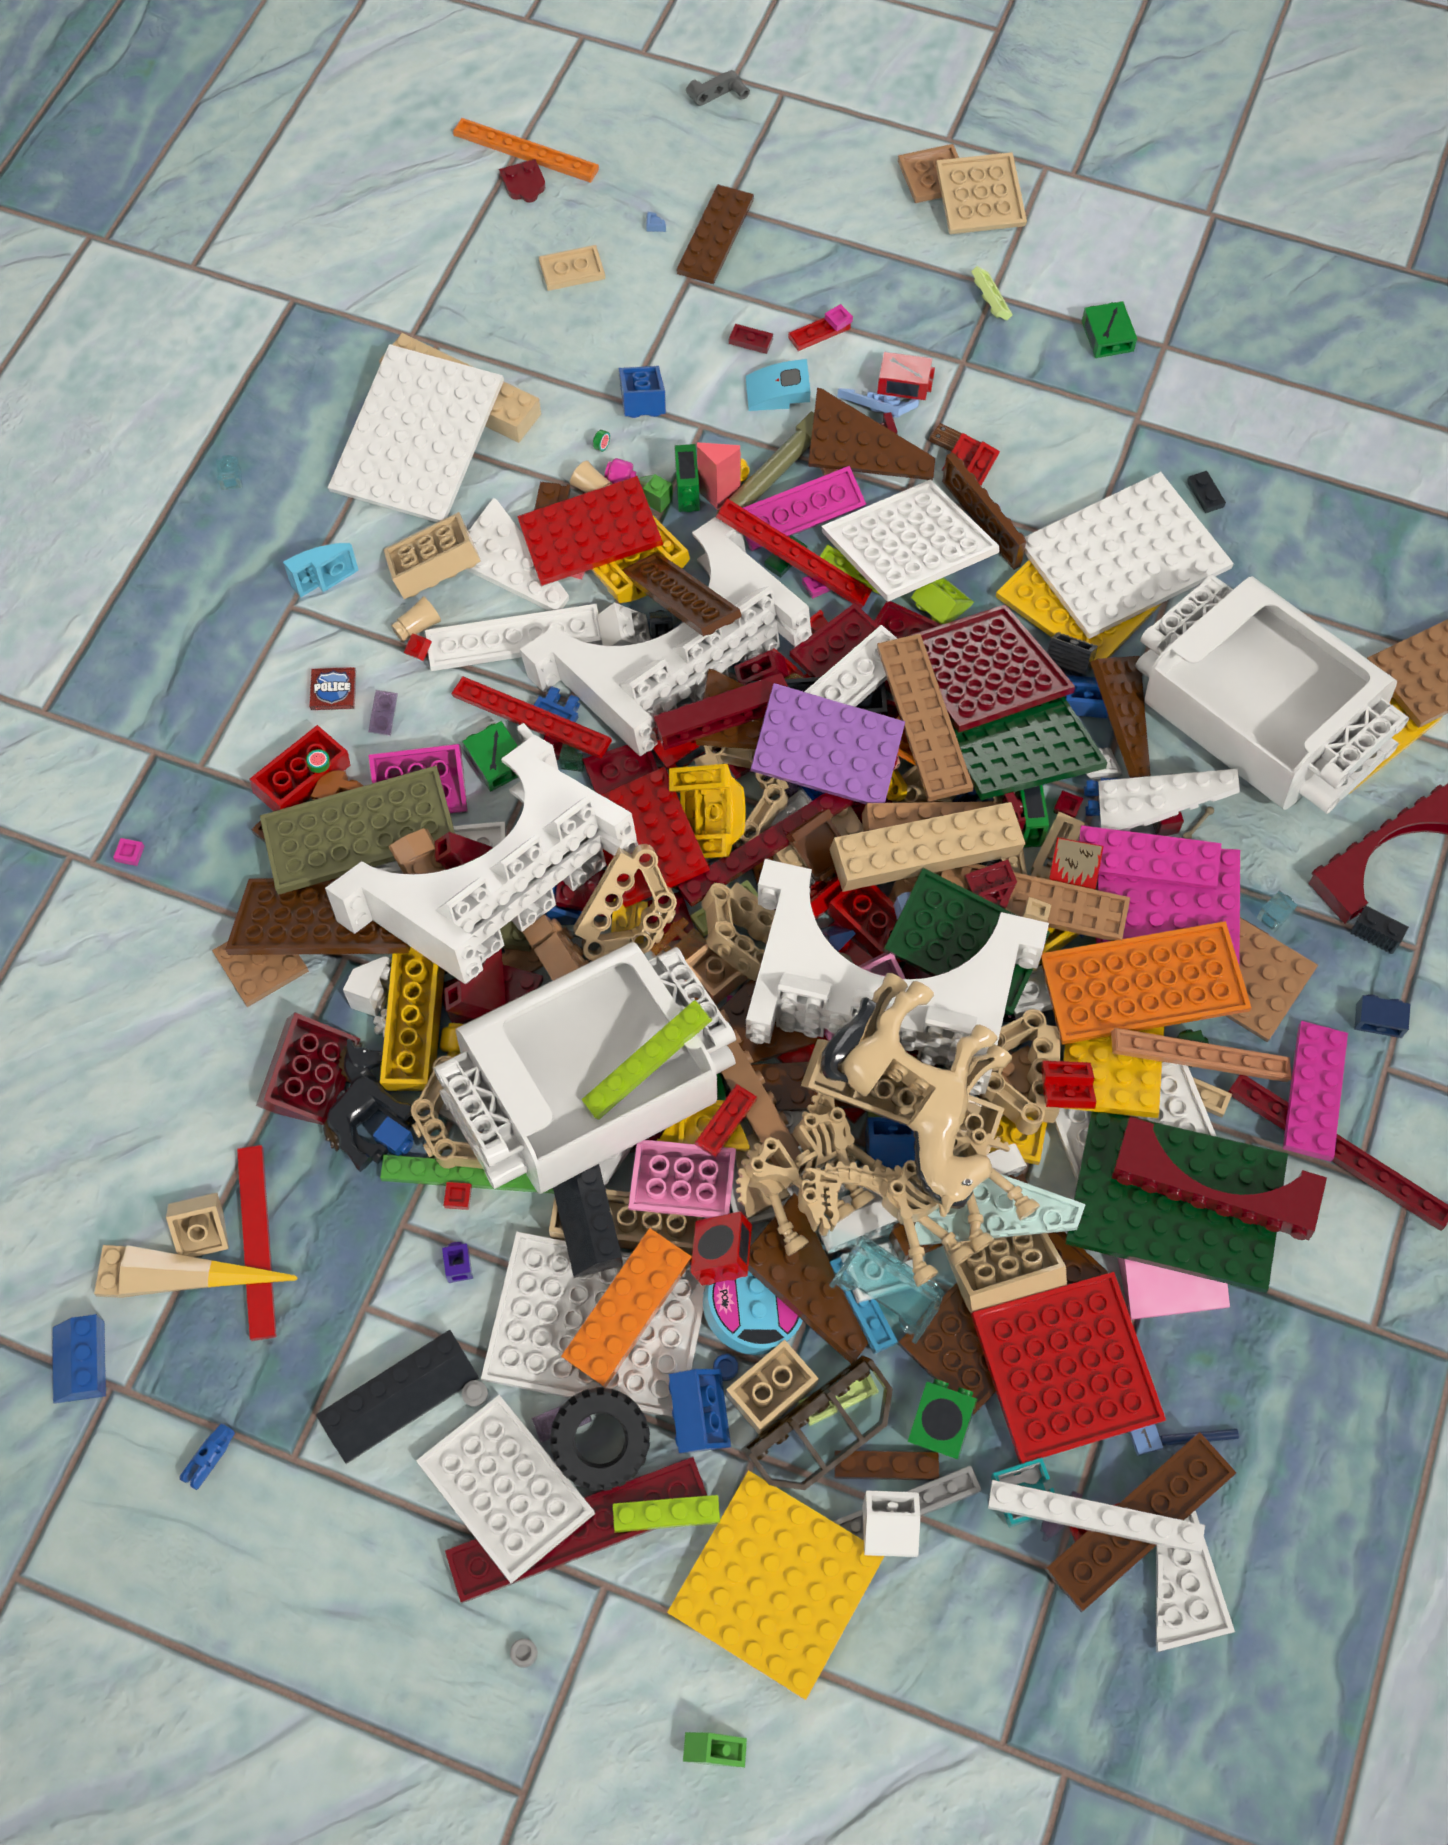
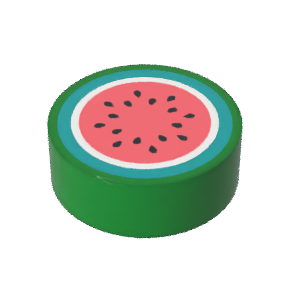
[593,429,610,452]
[306,750,330,773]

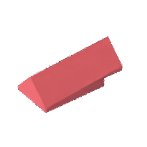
[697,442,741,510]

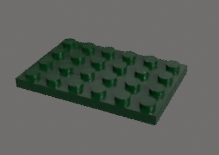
[883,868,1050,1016]

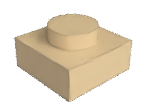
[1023,897,1051,922]

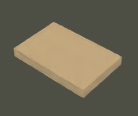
[539,245,605,291]

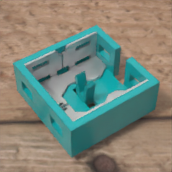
[991,1458,1055,1528]

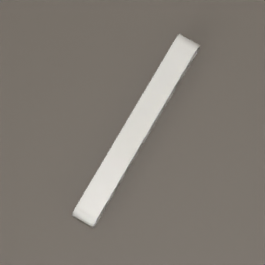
[818,1144,1027,1253]

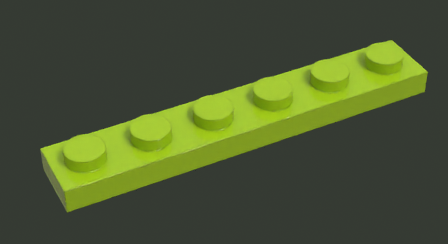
[581,1000,712,1120]

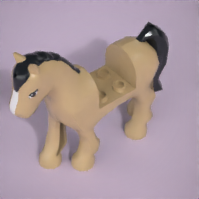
[820,973,1012,1217]

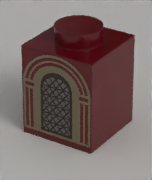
[1153,811,1184,836]

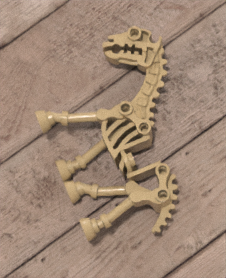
[736,1091,894,1256]
[798,1128,1040,1287]

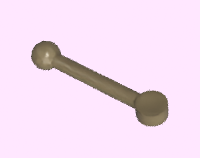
[1182,806,1214,839]

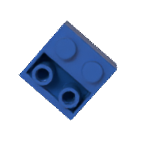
[1064,675,1108,718]
[865,1117,915,1169]

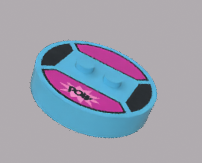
[703,1271,803,1355]

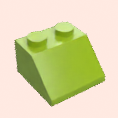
[911,577,974,624]

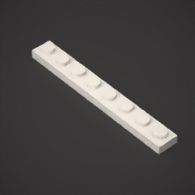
[988,1480,1205,1554]

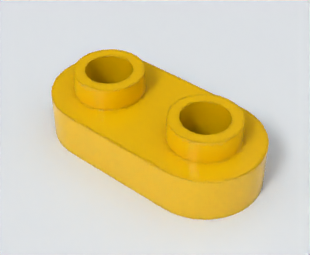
[886,769,907,802]

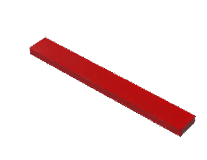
[716,498,872,609]
[451,676,612,759]
[237,1145,277,1341]

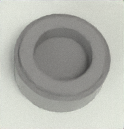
[510,1639,538,1668]

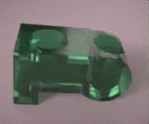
[559,743,584,772]

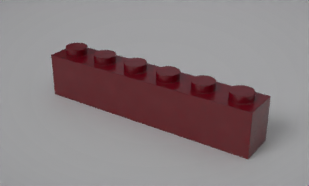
[653,673,788,750]

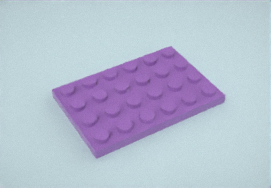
[750,683,905,804]

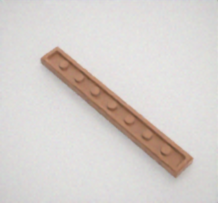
[1111,1028,1292,1082]

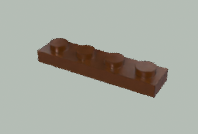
[834,1450,939,1481]

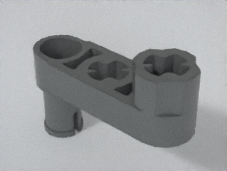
[686,70,750,106]

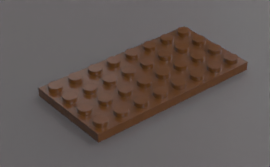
[225,877,411,955]
[898,1231,1108,1416]

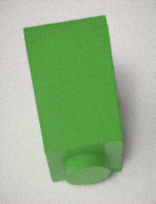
[638,474,673,513]
[683,1732,747,1768]

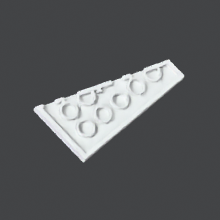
[1098,769,1240,832]
[1156,1511,1235,1652]

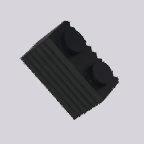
[1047,632,1098,676]
[1350,905,1409,954]

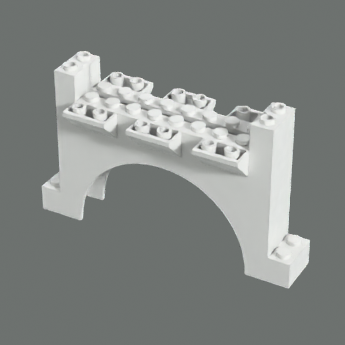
[520,517,812,756]
[325,735,638,984]
[746,859,1049,1095]

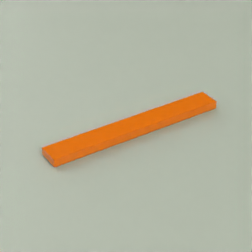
[453,118,599,183]

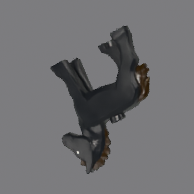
[323,1039,415,1172]

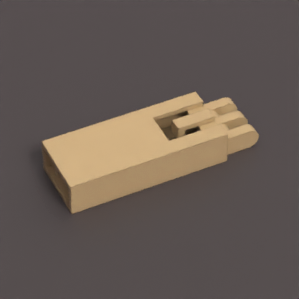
[1030,812,1085,880]

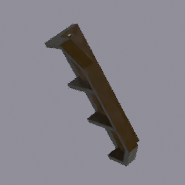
[741,1355,893,1490]

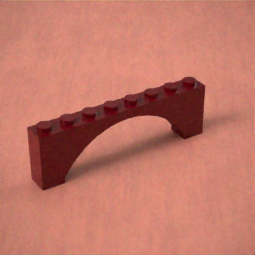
[1308,783,1448,924]
[434,832,506,1019]
[1112,1117,1327,1241]

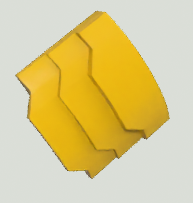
[591,516,690,603]
[669,764,745,858]

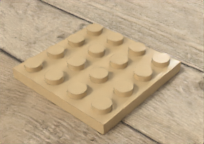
[936,152,1027,234]

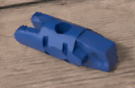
[179,1423,235,1490]

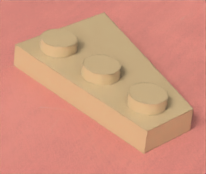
[735,1133,790,1219]

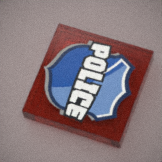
[309,667,356,710]

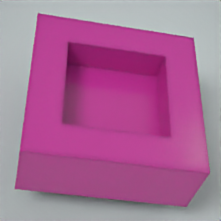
[824,304,853,331]
[802,576,831,599]
[113,838,145,866]

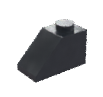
[649,610,673,640]

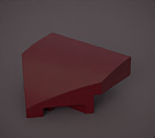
[964,859,1018,909]

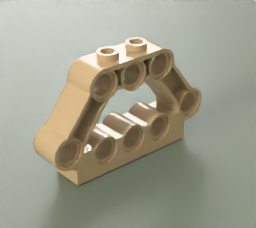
[694,746,789,844]
[573,844,677,961]
[701,882,776,981]
[978,1009,1060,1135]
[411,1056,483,1169]

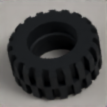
[550,1387,650,1491]

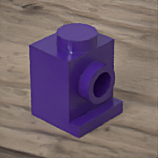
[442,1242,473,1283]

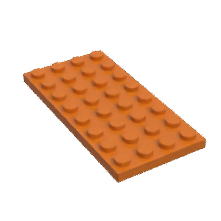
[1040,921,1252,1044]

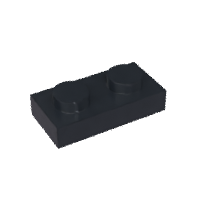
[1187,471,1226,514]

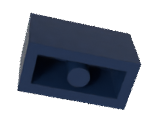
[1354,994,1411,1038]

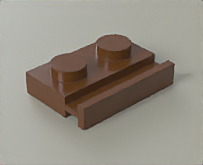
[534,481,571,510]

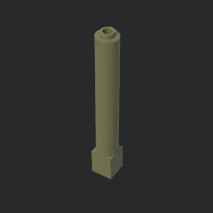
[717,411,814,513]

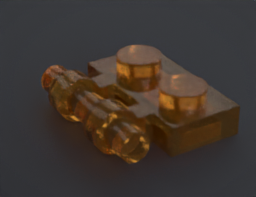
[651,917,707,961]

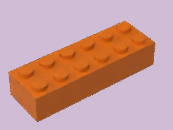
[561,1228,692,1388]

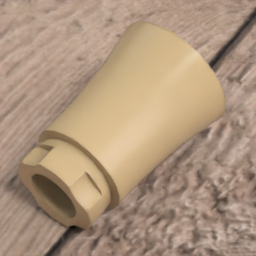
[570,460,612,493]
[391,596,441,642]

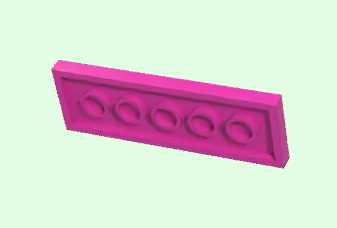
[744,466,866,552]
[1079,825,1222,890]
[1283,1021,1348,1162]

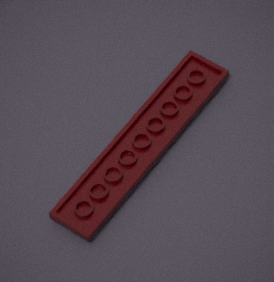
[445,1457,707,1604]

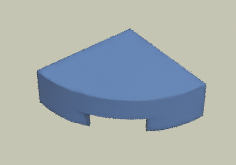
[646,212,666,232]

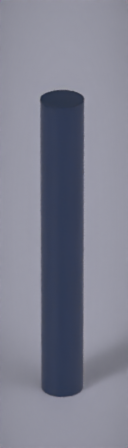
[1160,1429,1239,1446]

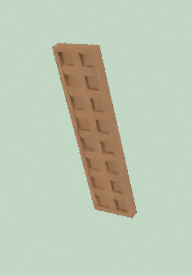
[877,634,973,801]
[941,864,1130,941]

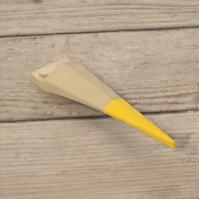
[94,1245,298,1298]

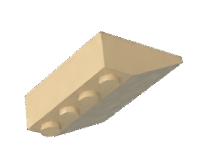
[383,512,481,599]
[943,1233,1067,1313]

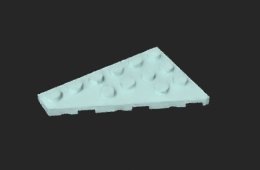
[915,1174,1085,1245]

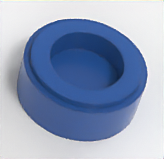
[713,1354,738,1381]

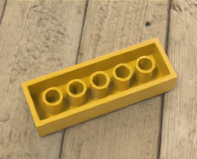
[380,947,445,1091]

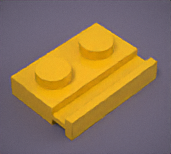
[611,899,648,944]

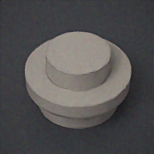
[462,1380,488,1407]

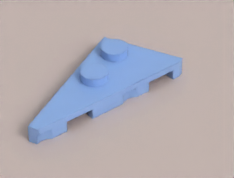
[837,388,919,418]

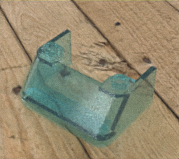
[829,1236,944,1344]

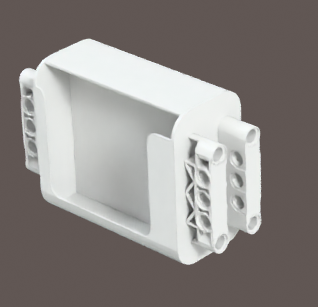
[1135,574,1409,814]
[433,942,736,1194]

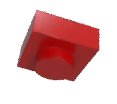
[404,633,432,661]
[443,1182,472,1210]

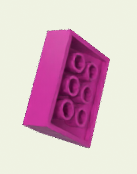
[368,744,468,813]

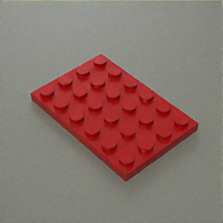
[517,476,663,586]
[601,767,710,908]

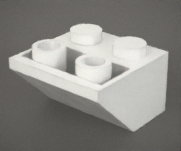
[597,602,651,646]
[343,956,391,1017]
[862,1491,920,1557]

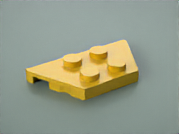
[657,1100,751,1152]

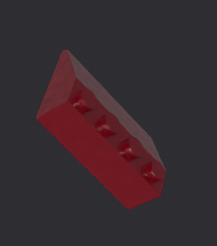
[256,1012,361,1125]

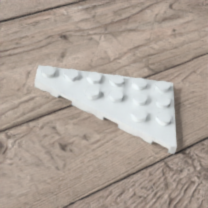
[465,498,569,611]

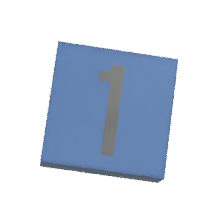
[1129,1424,1163,1456]

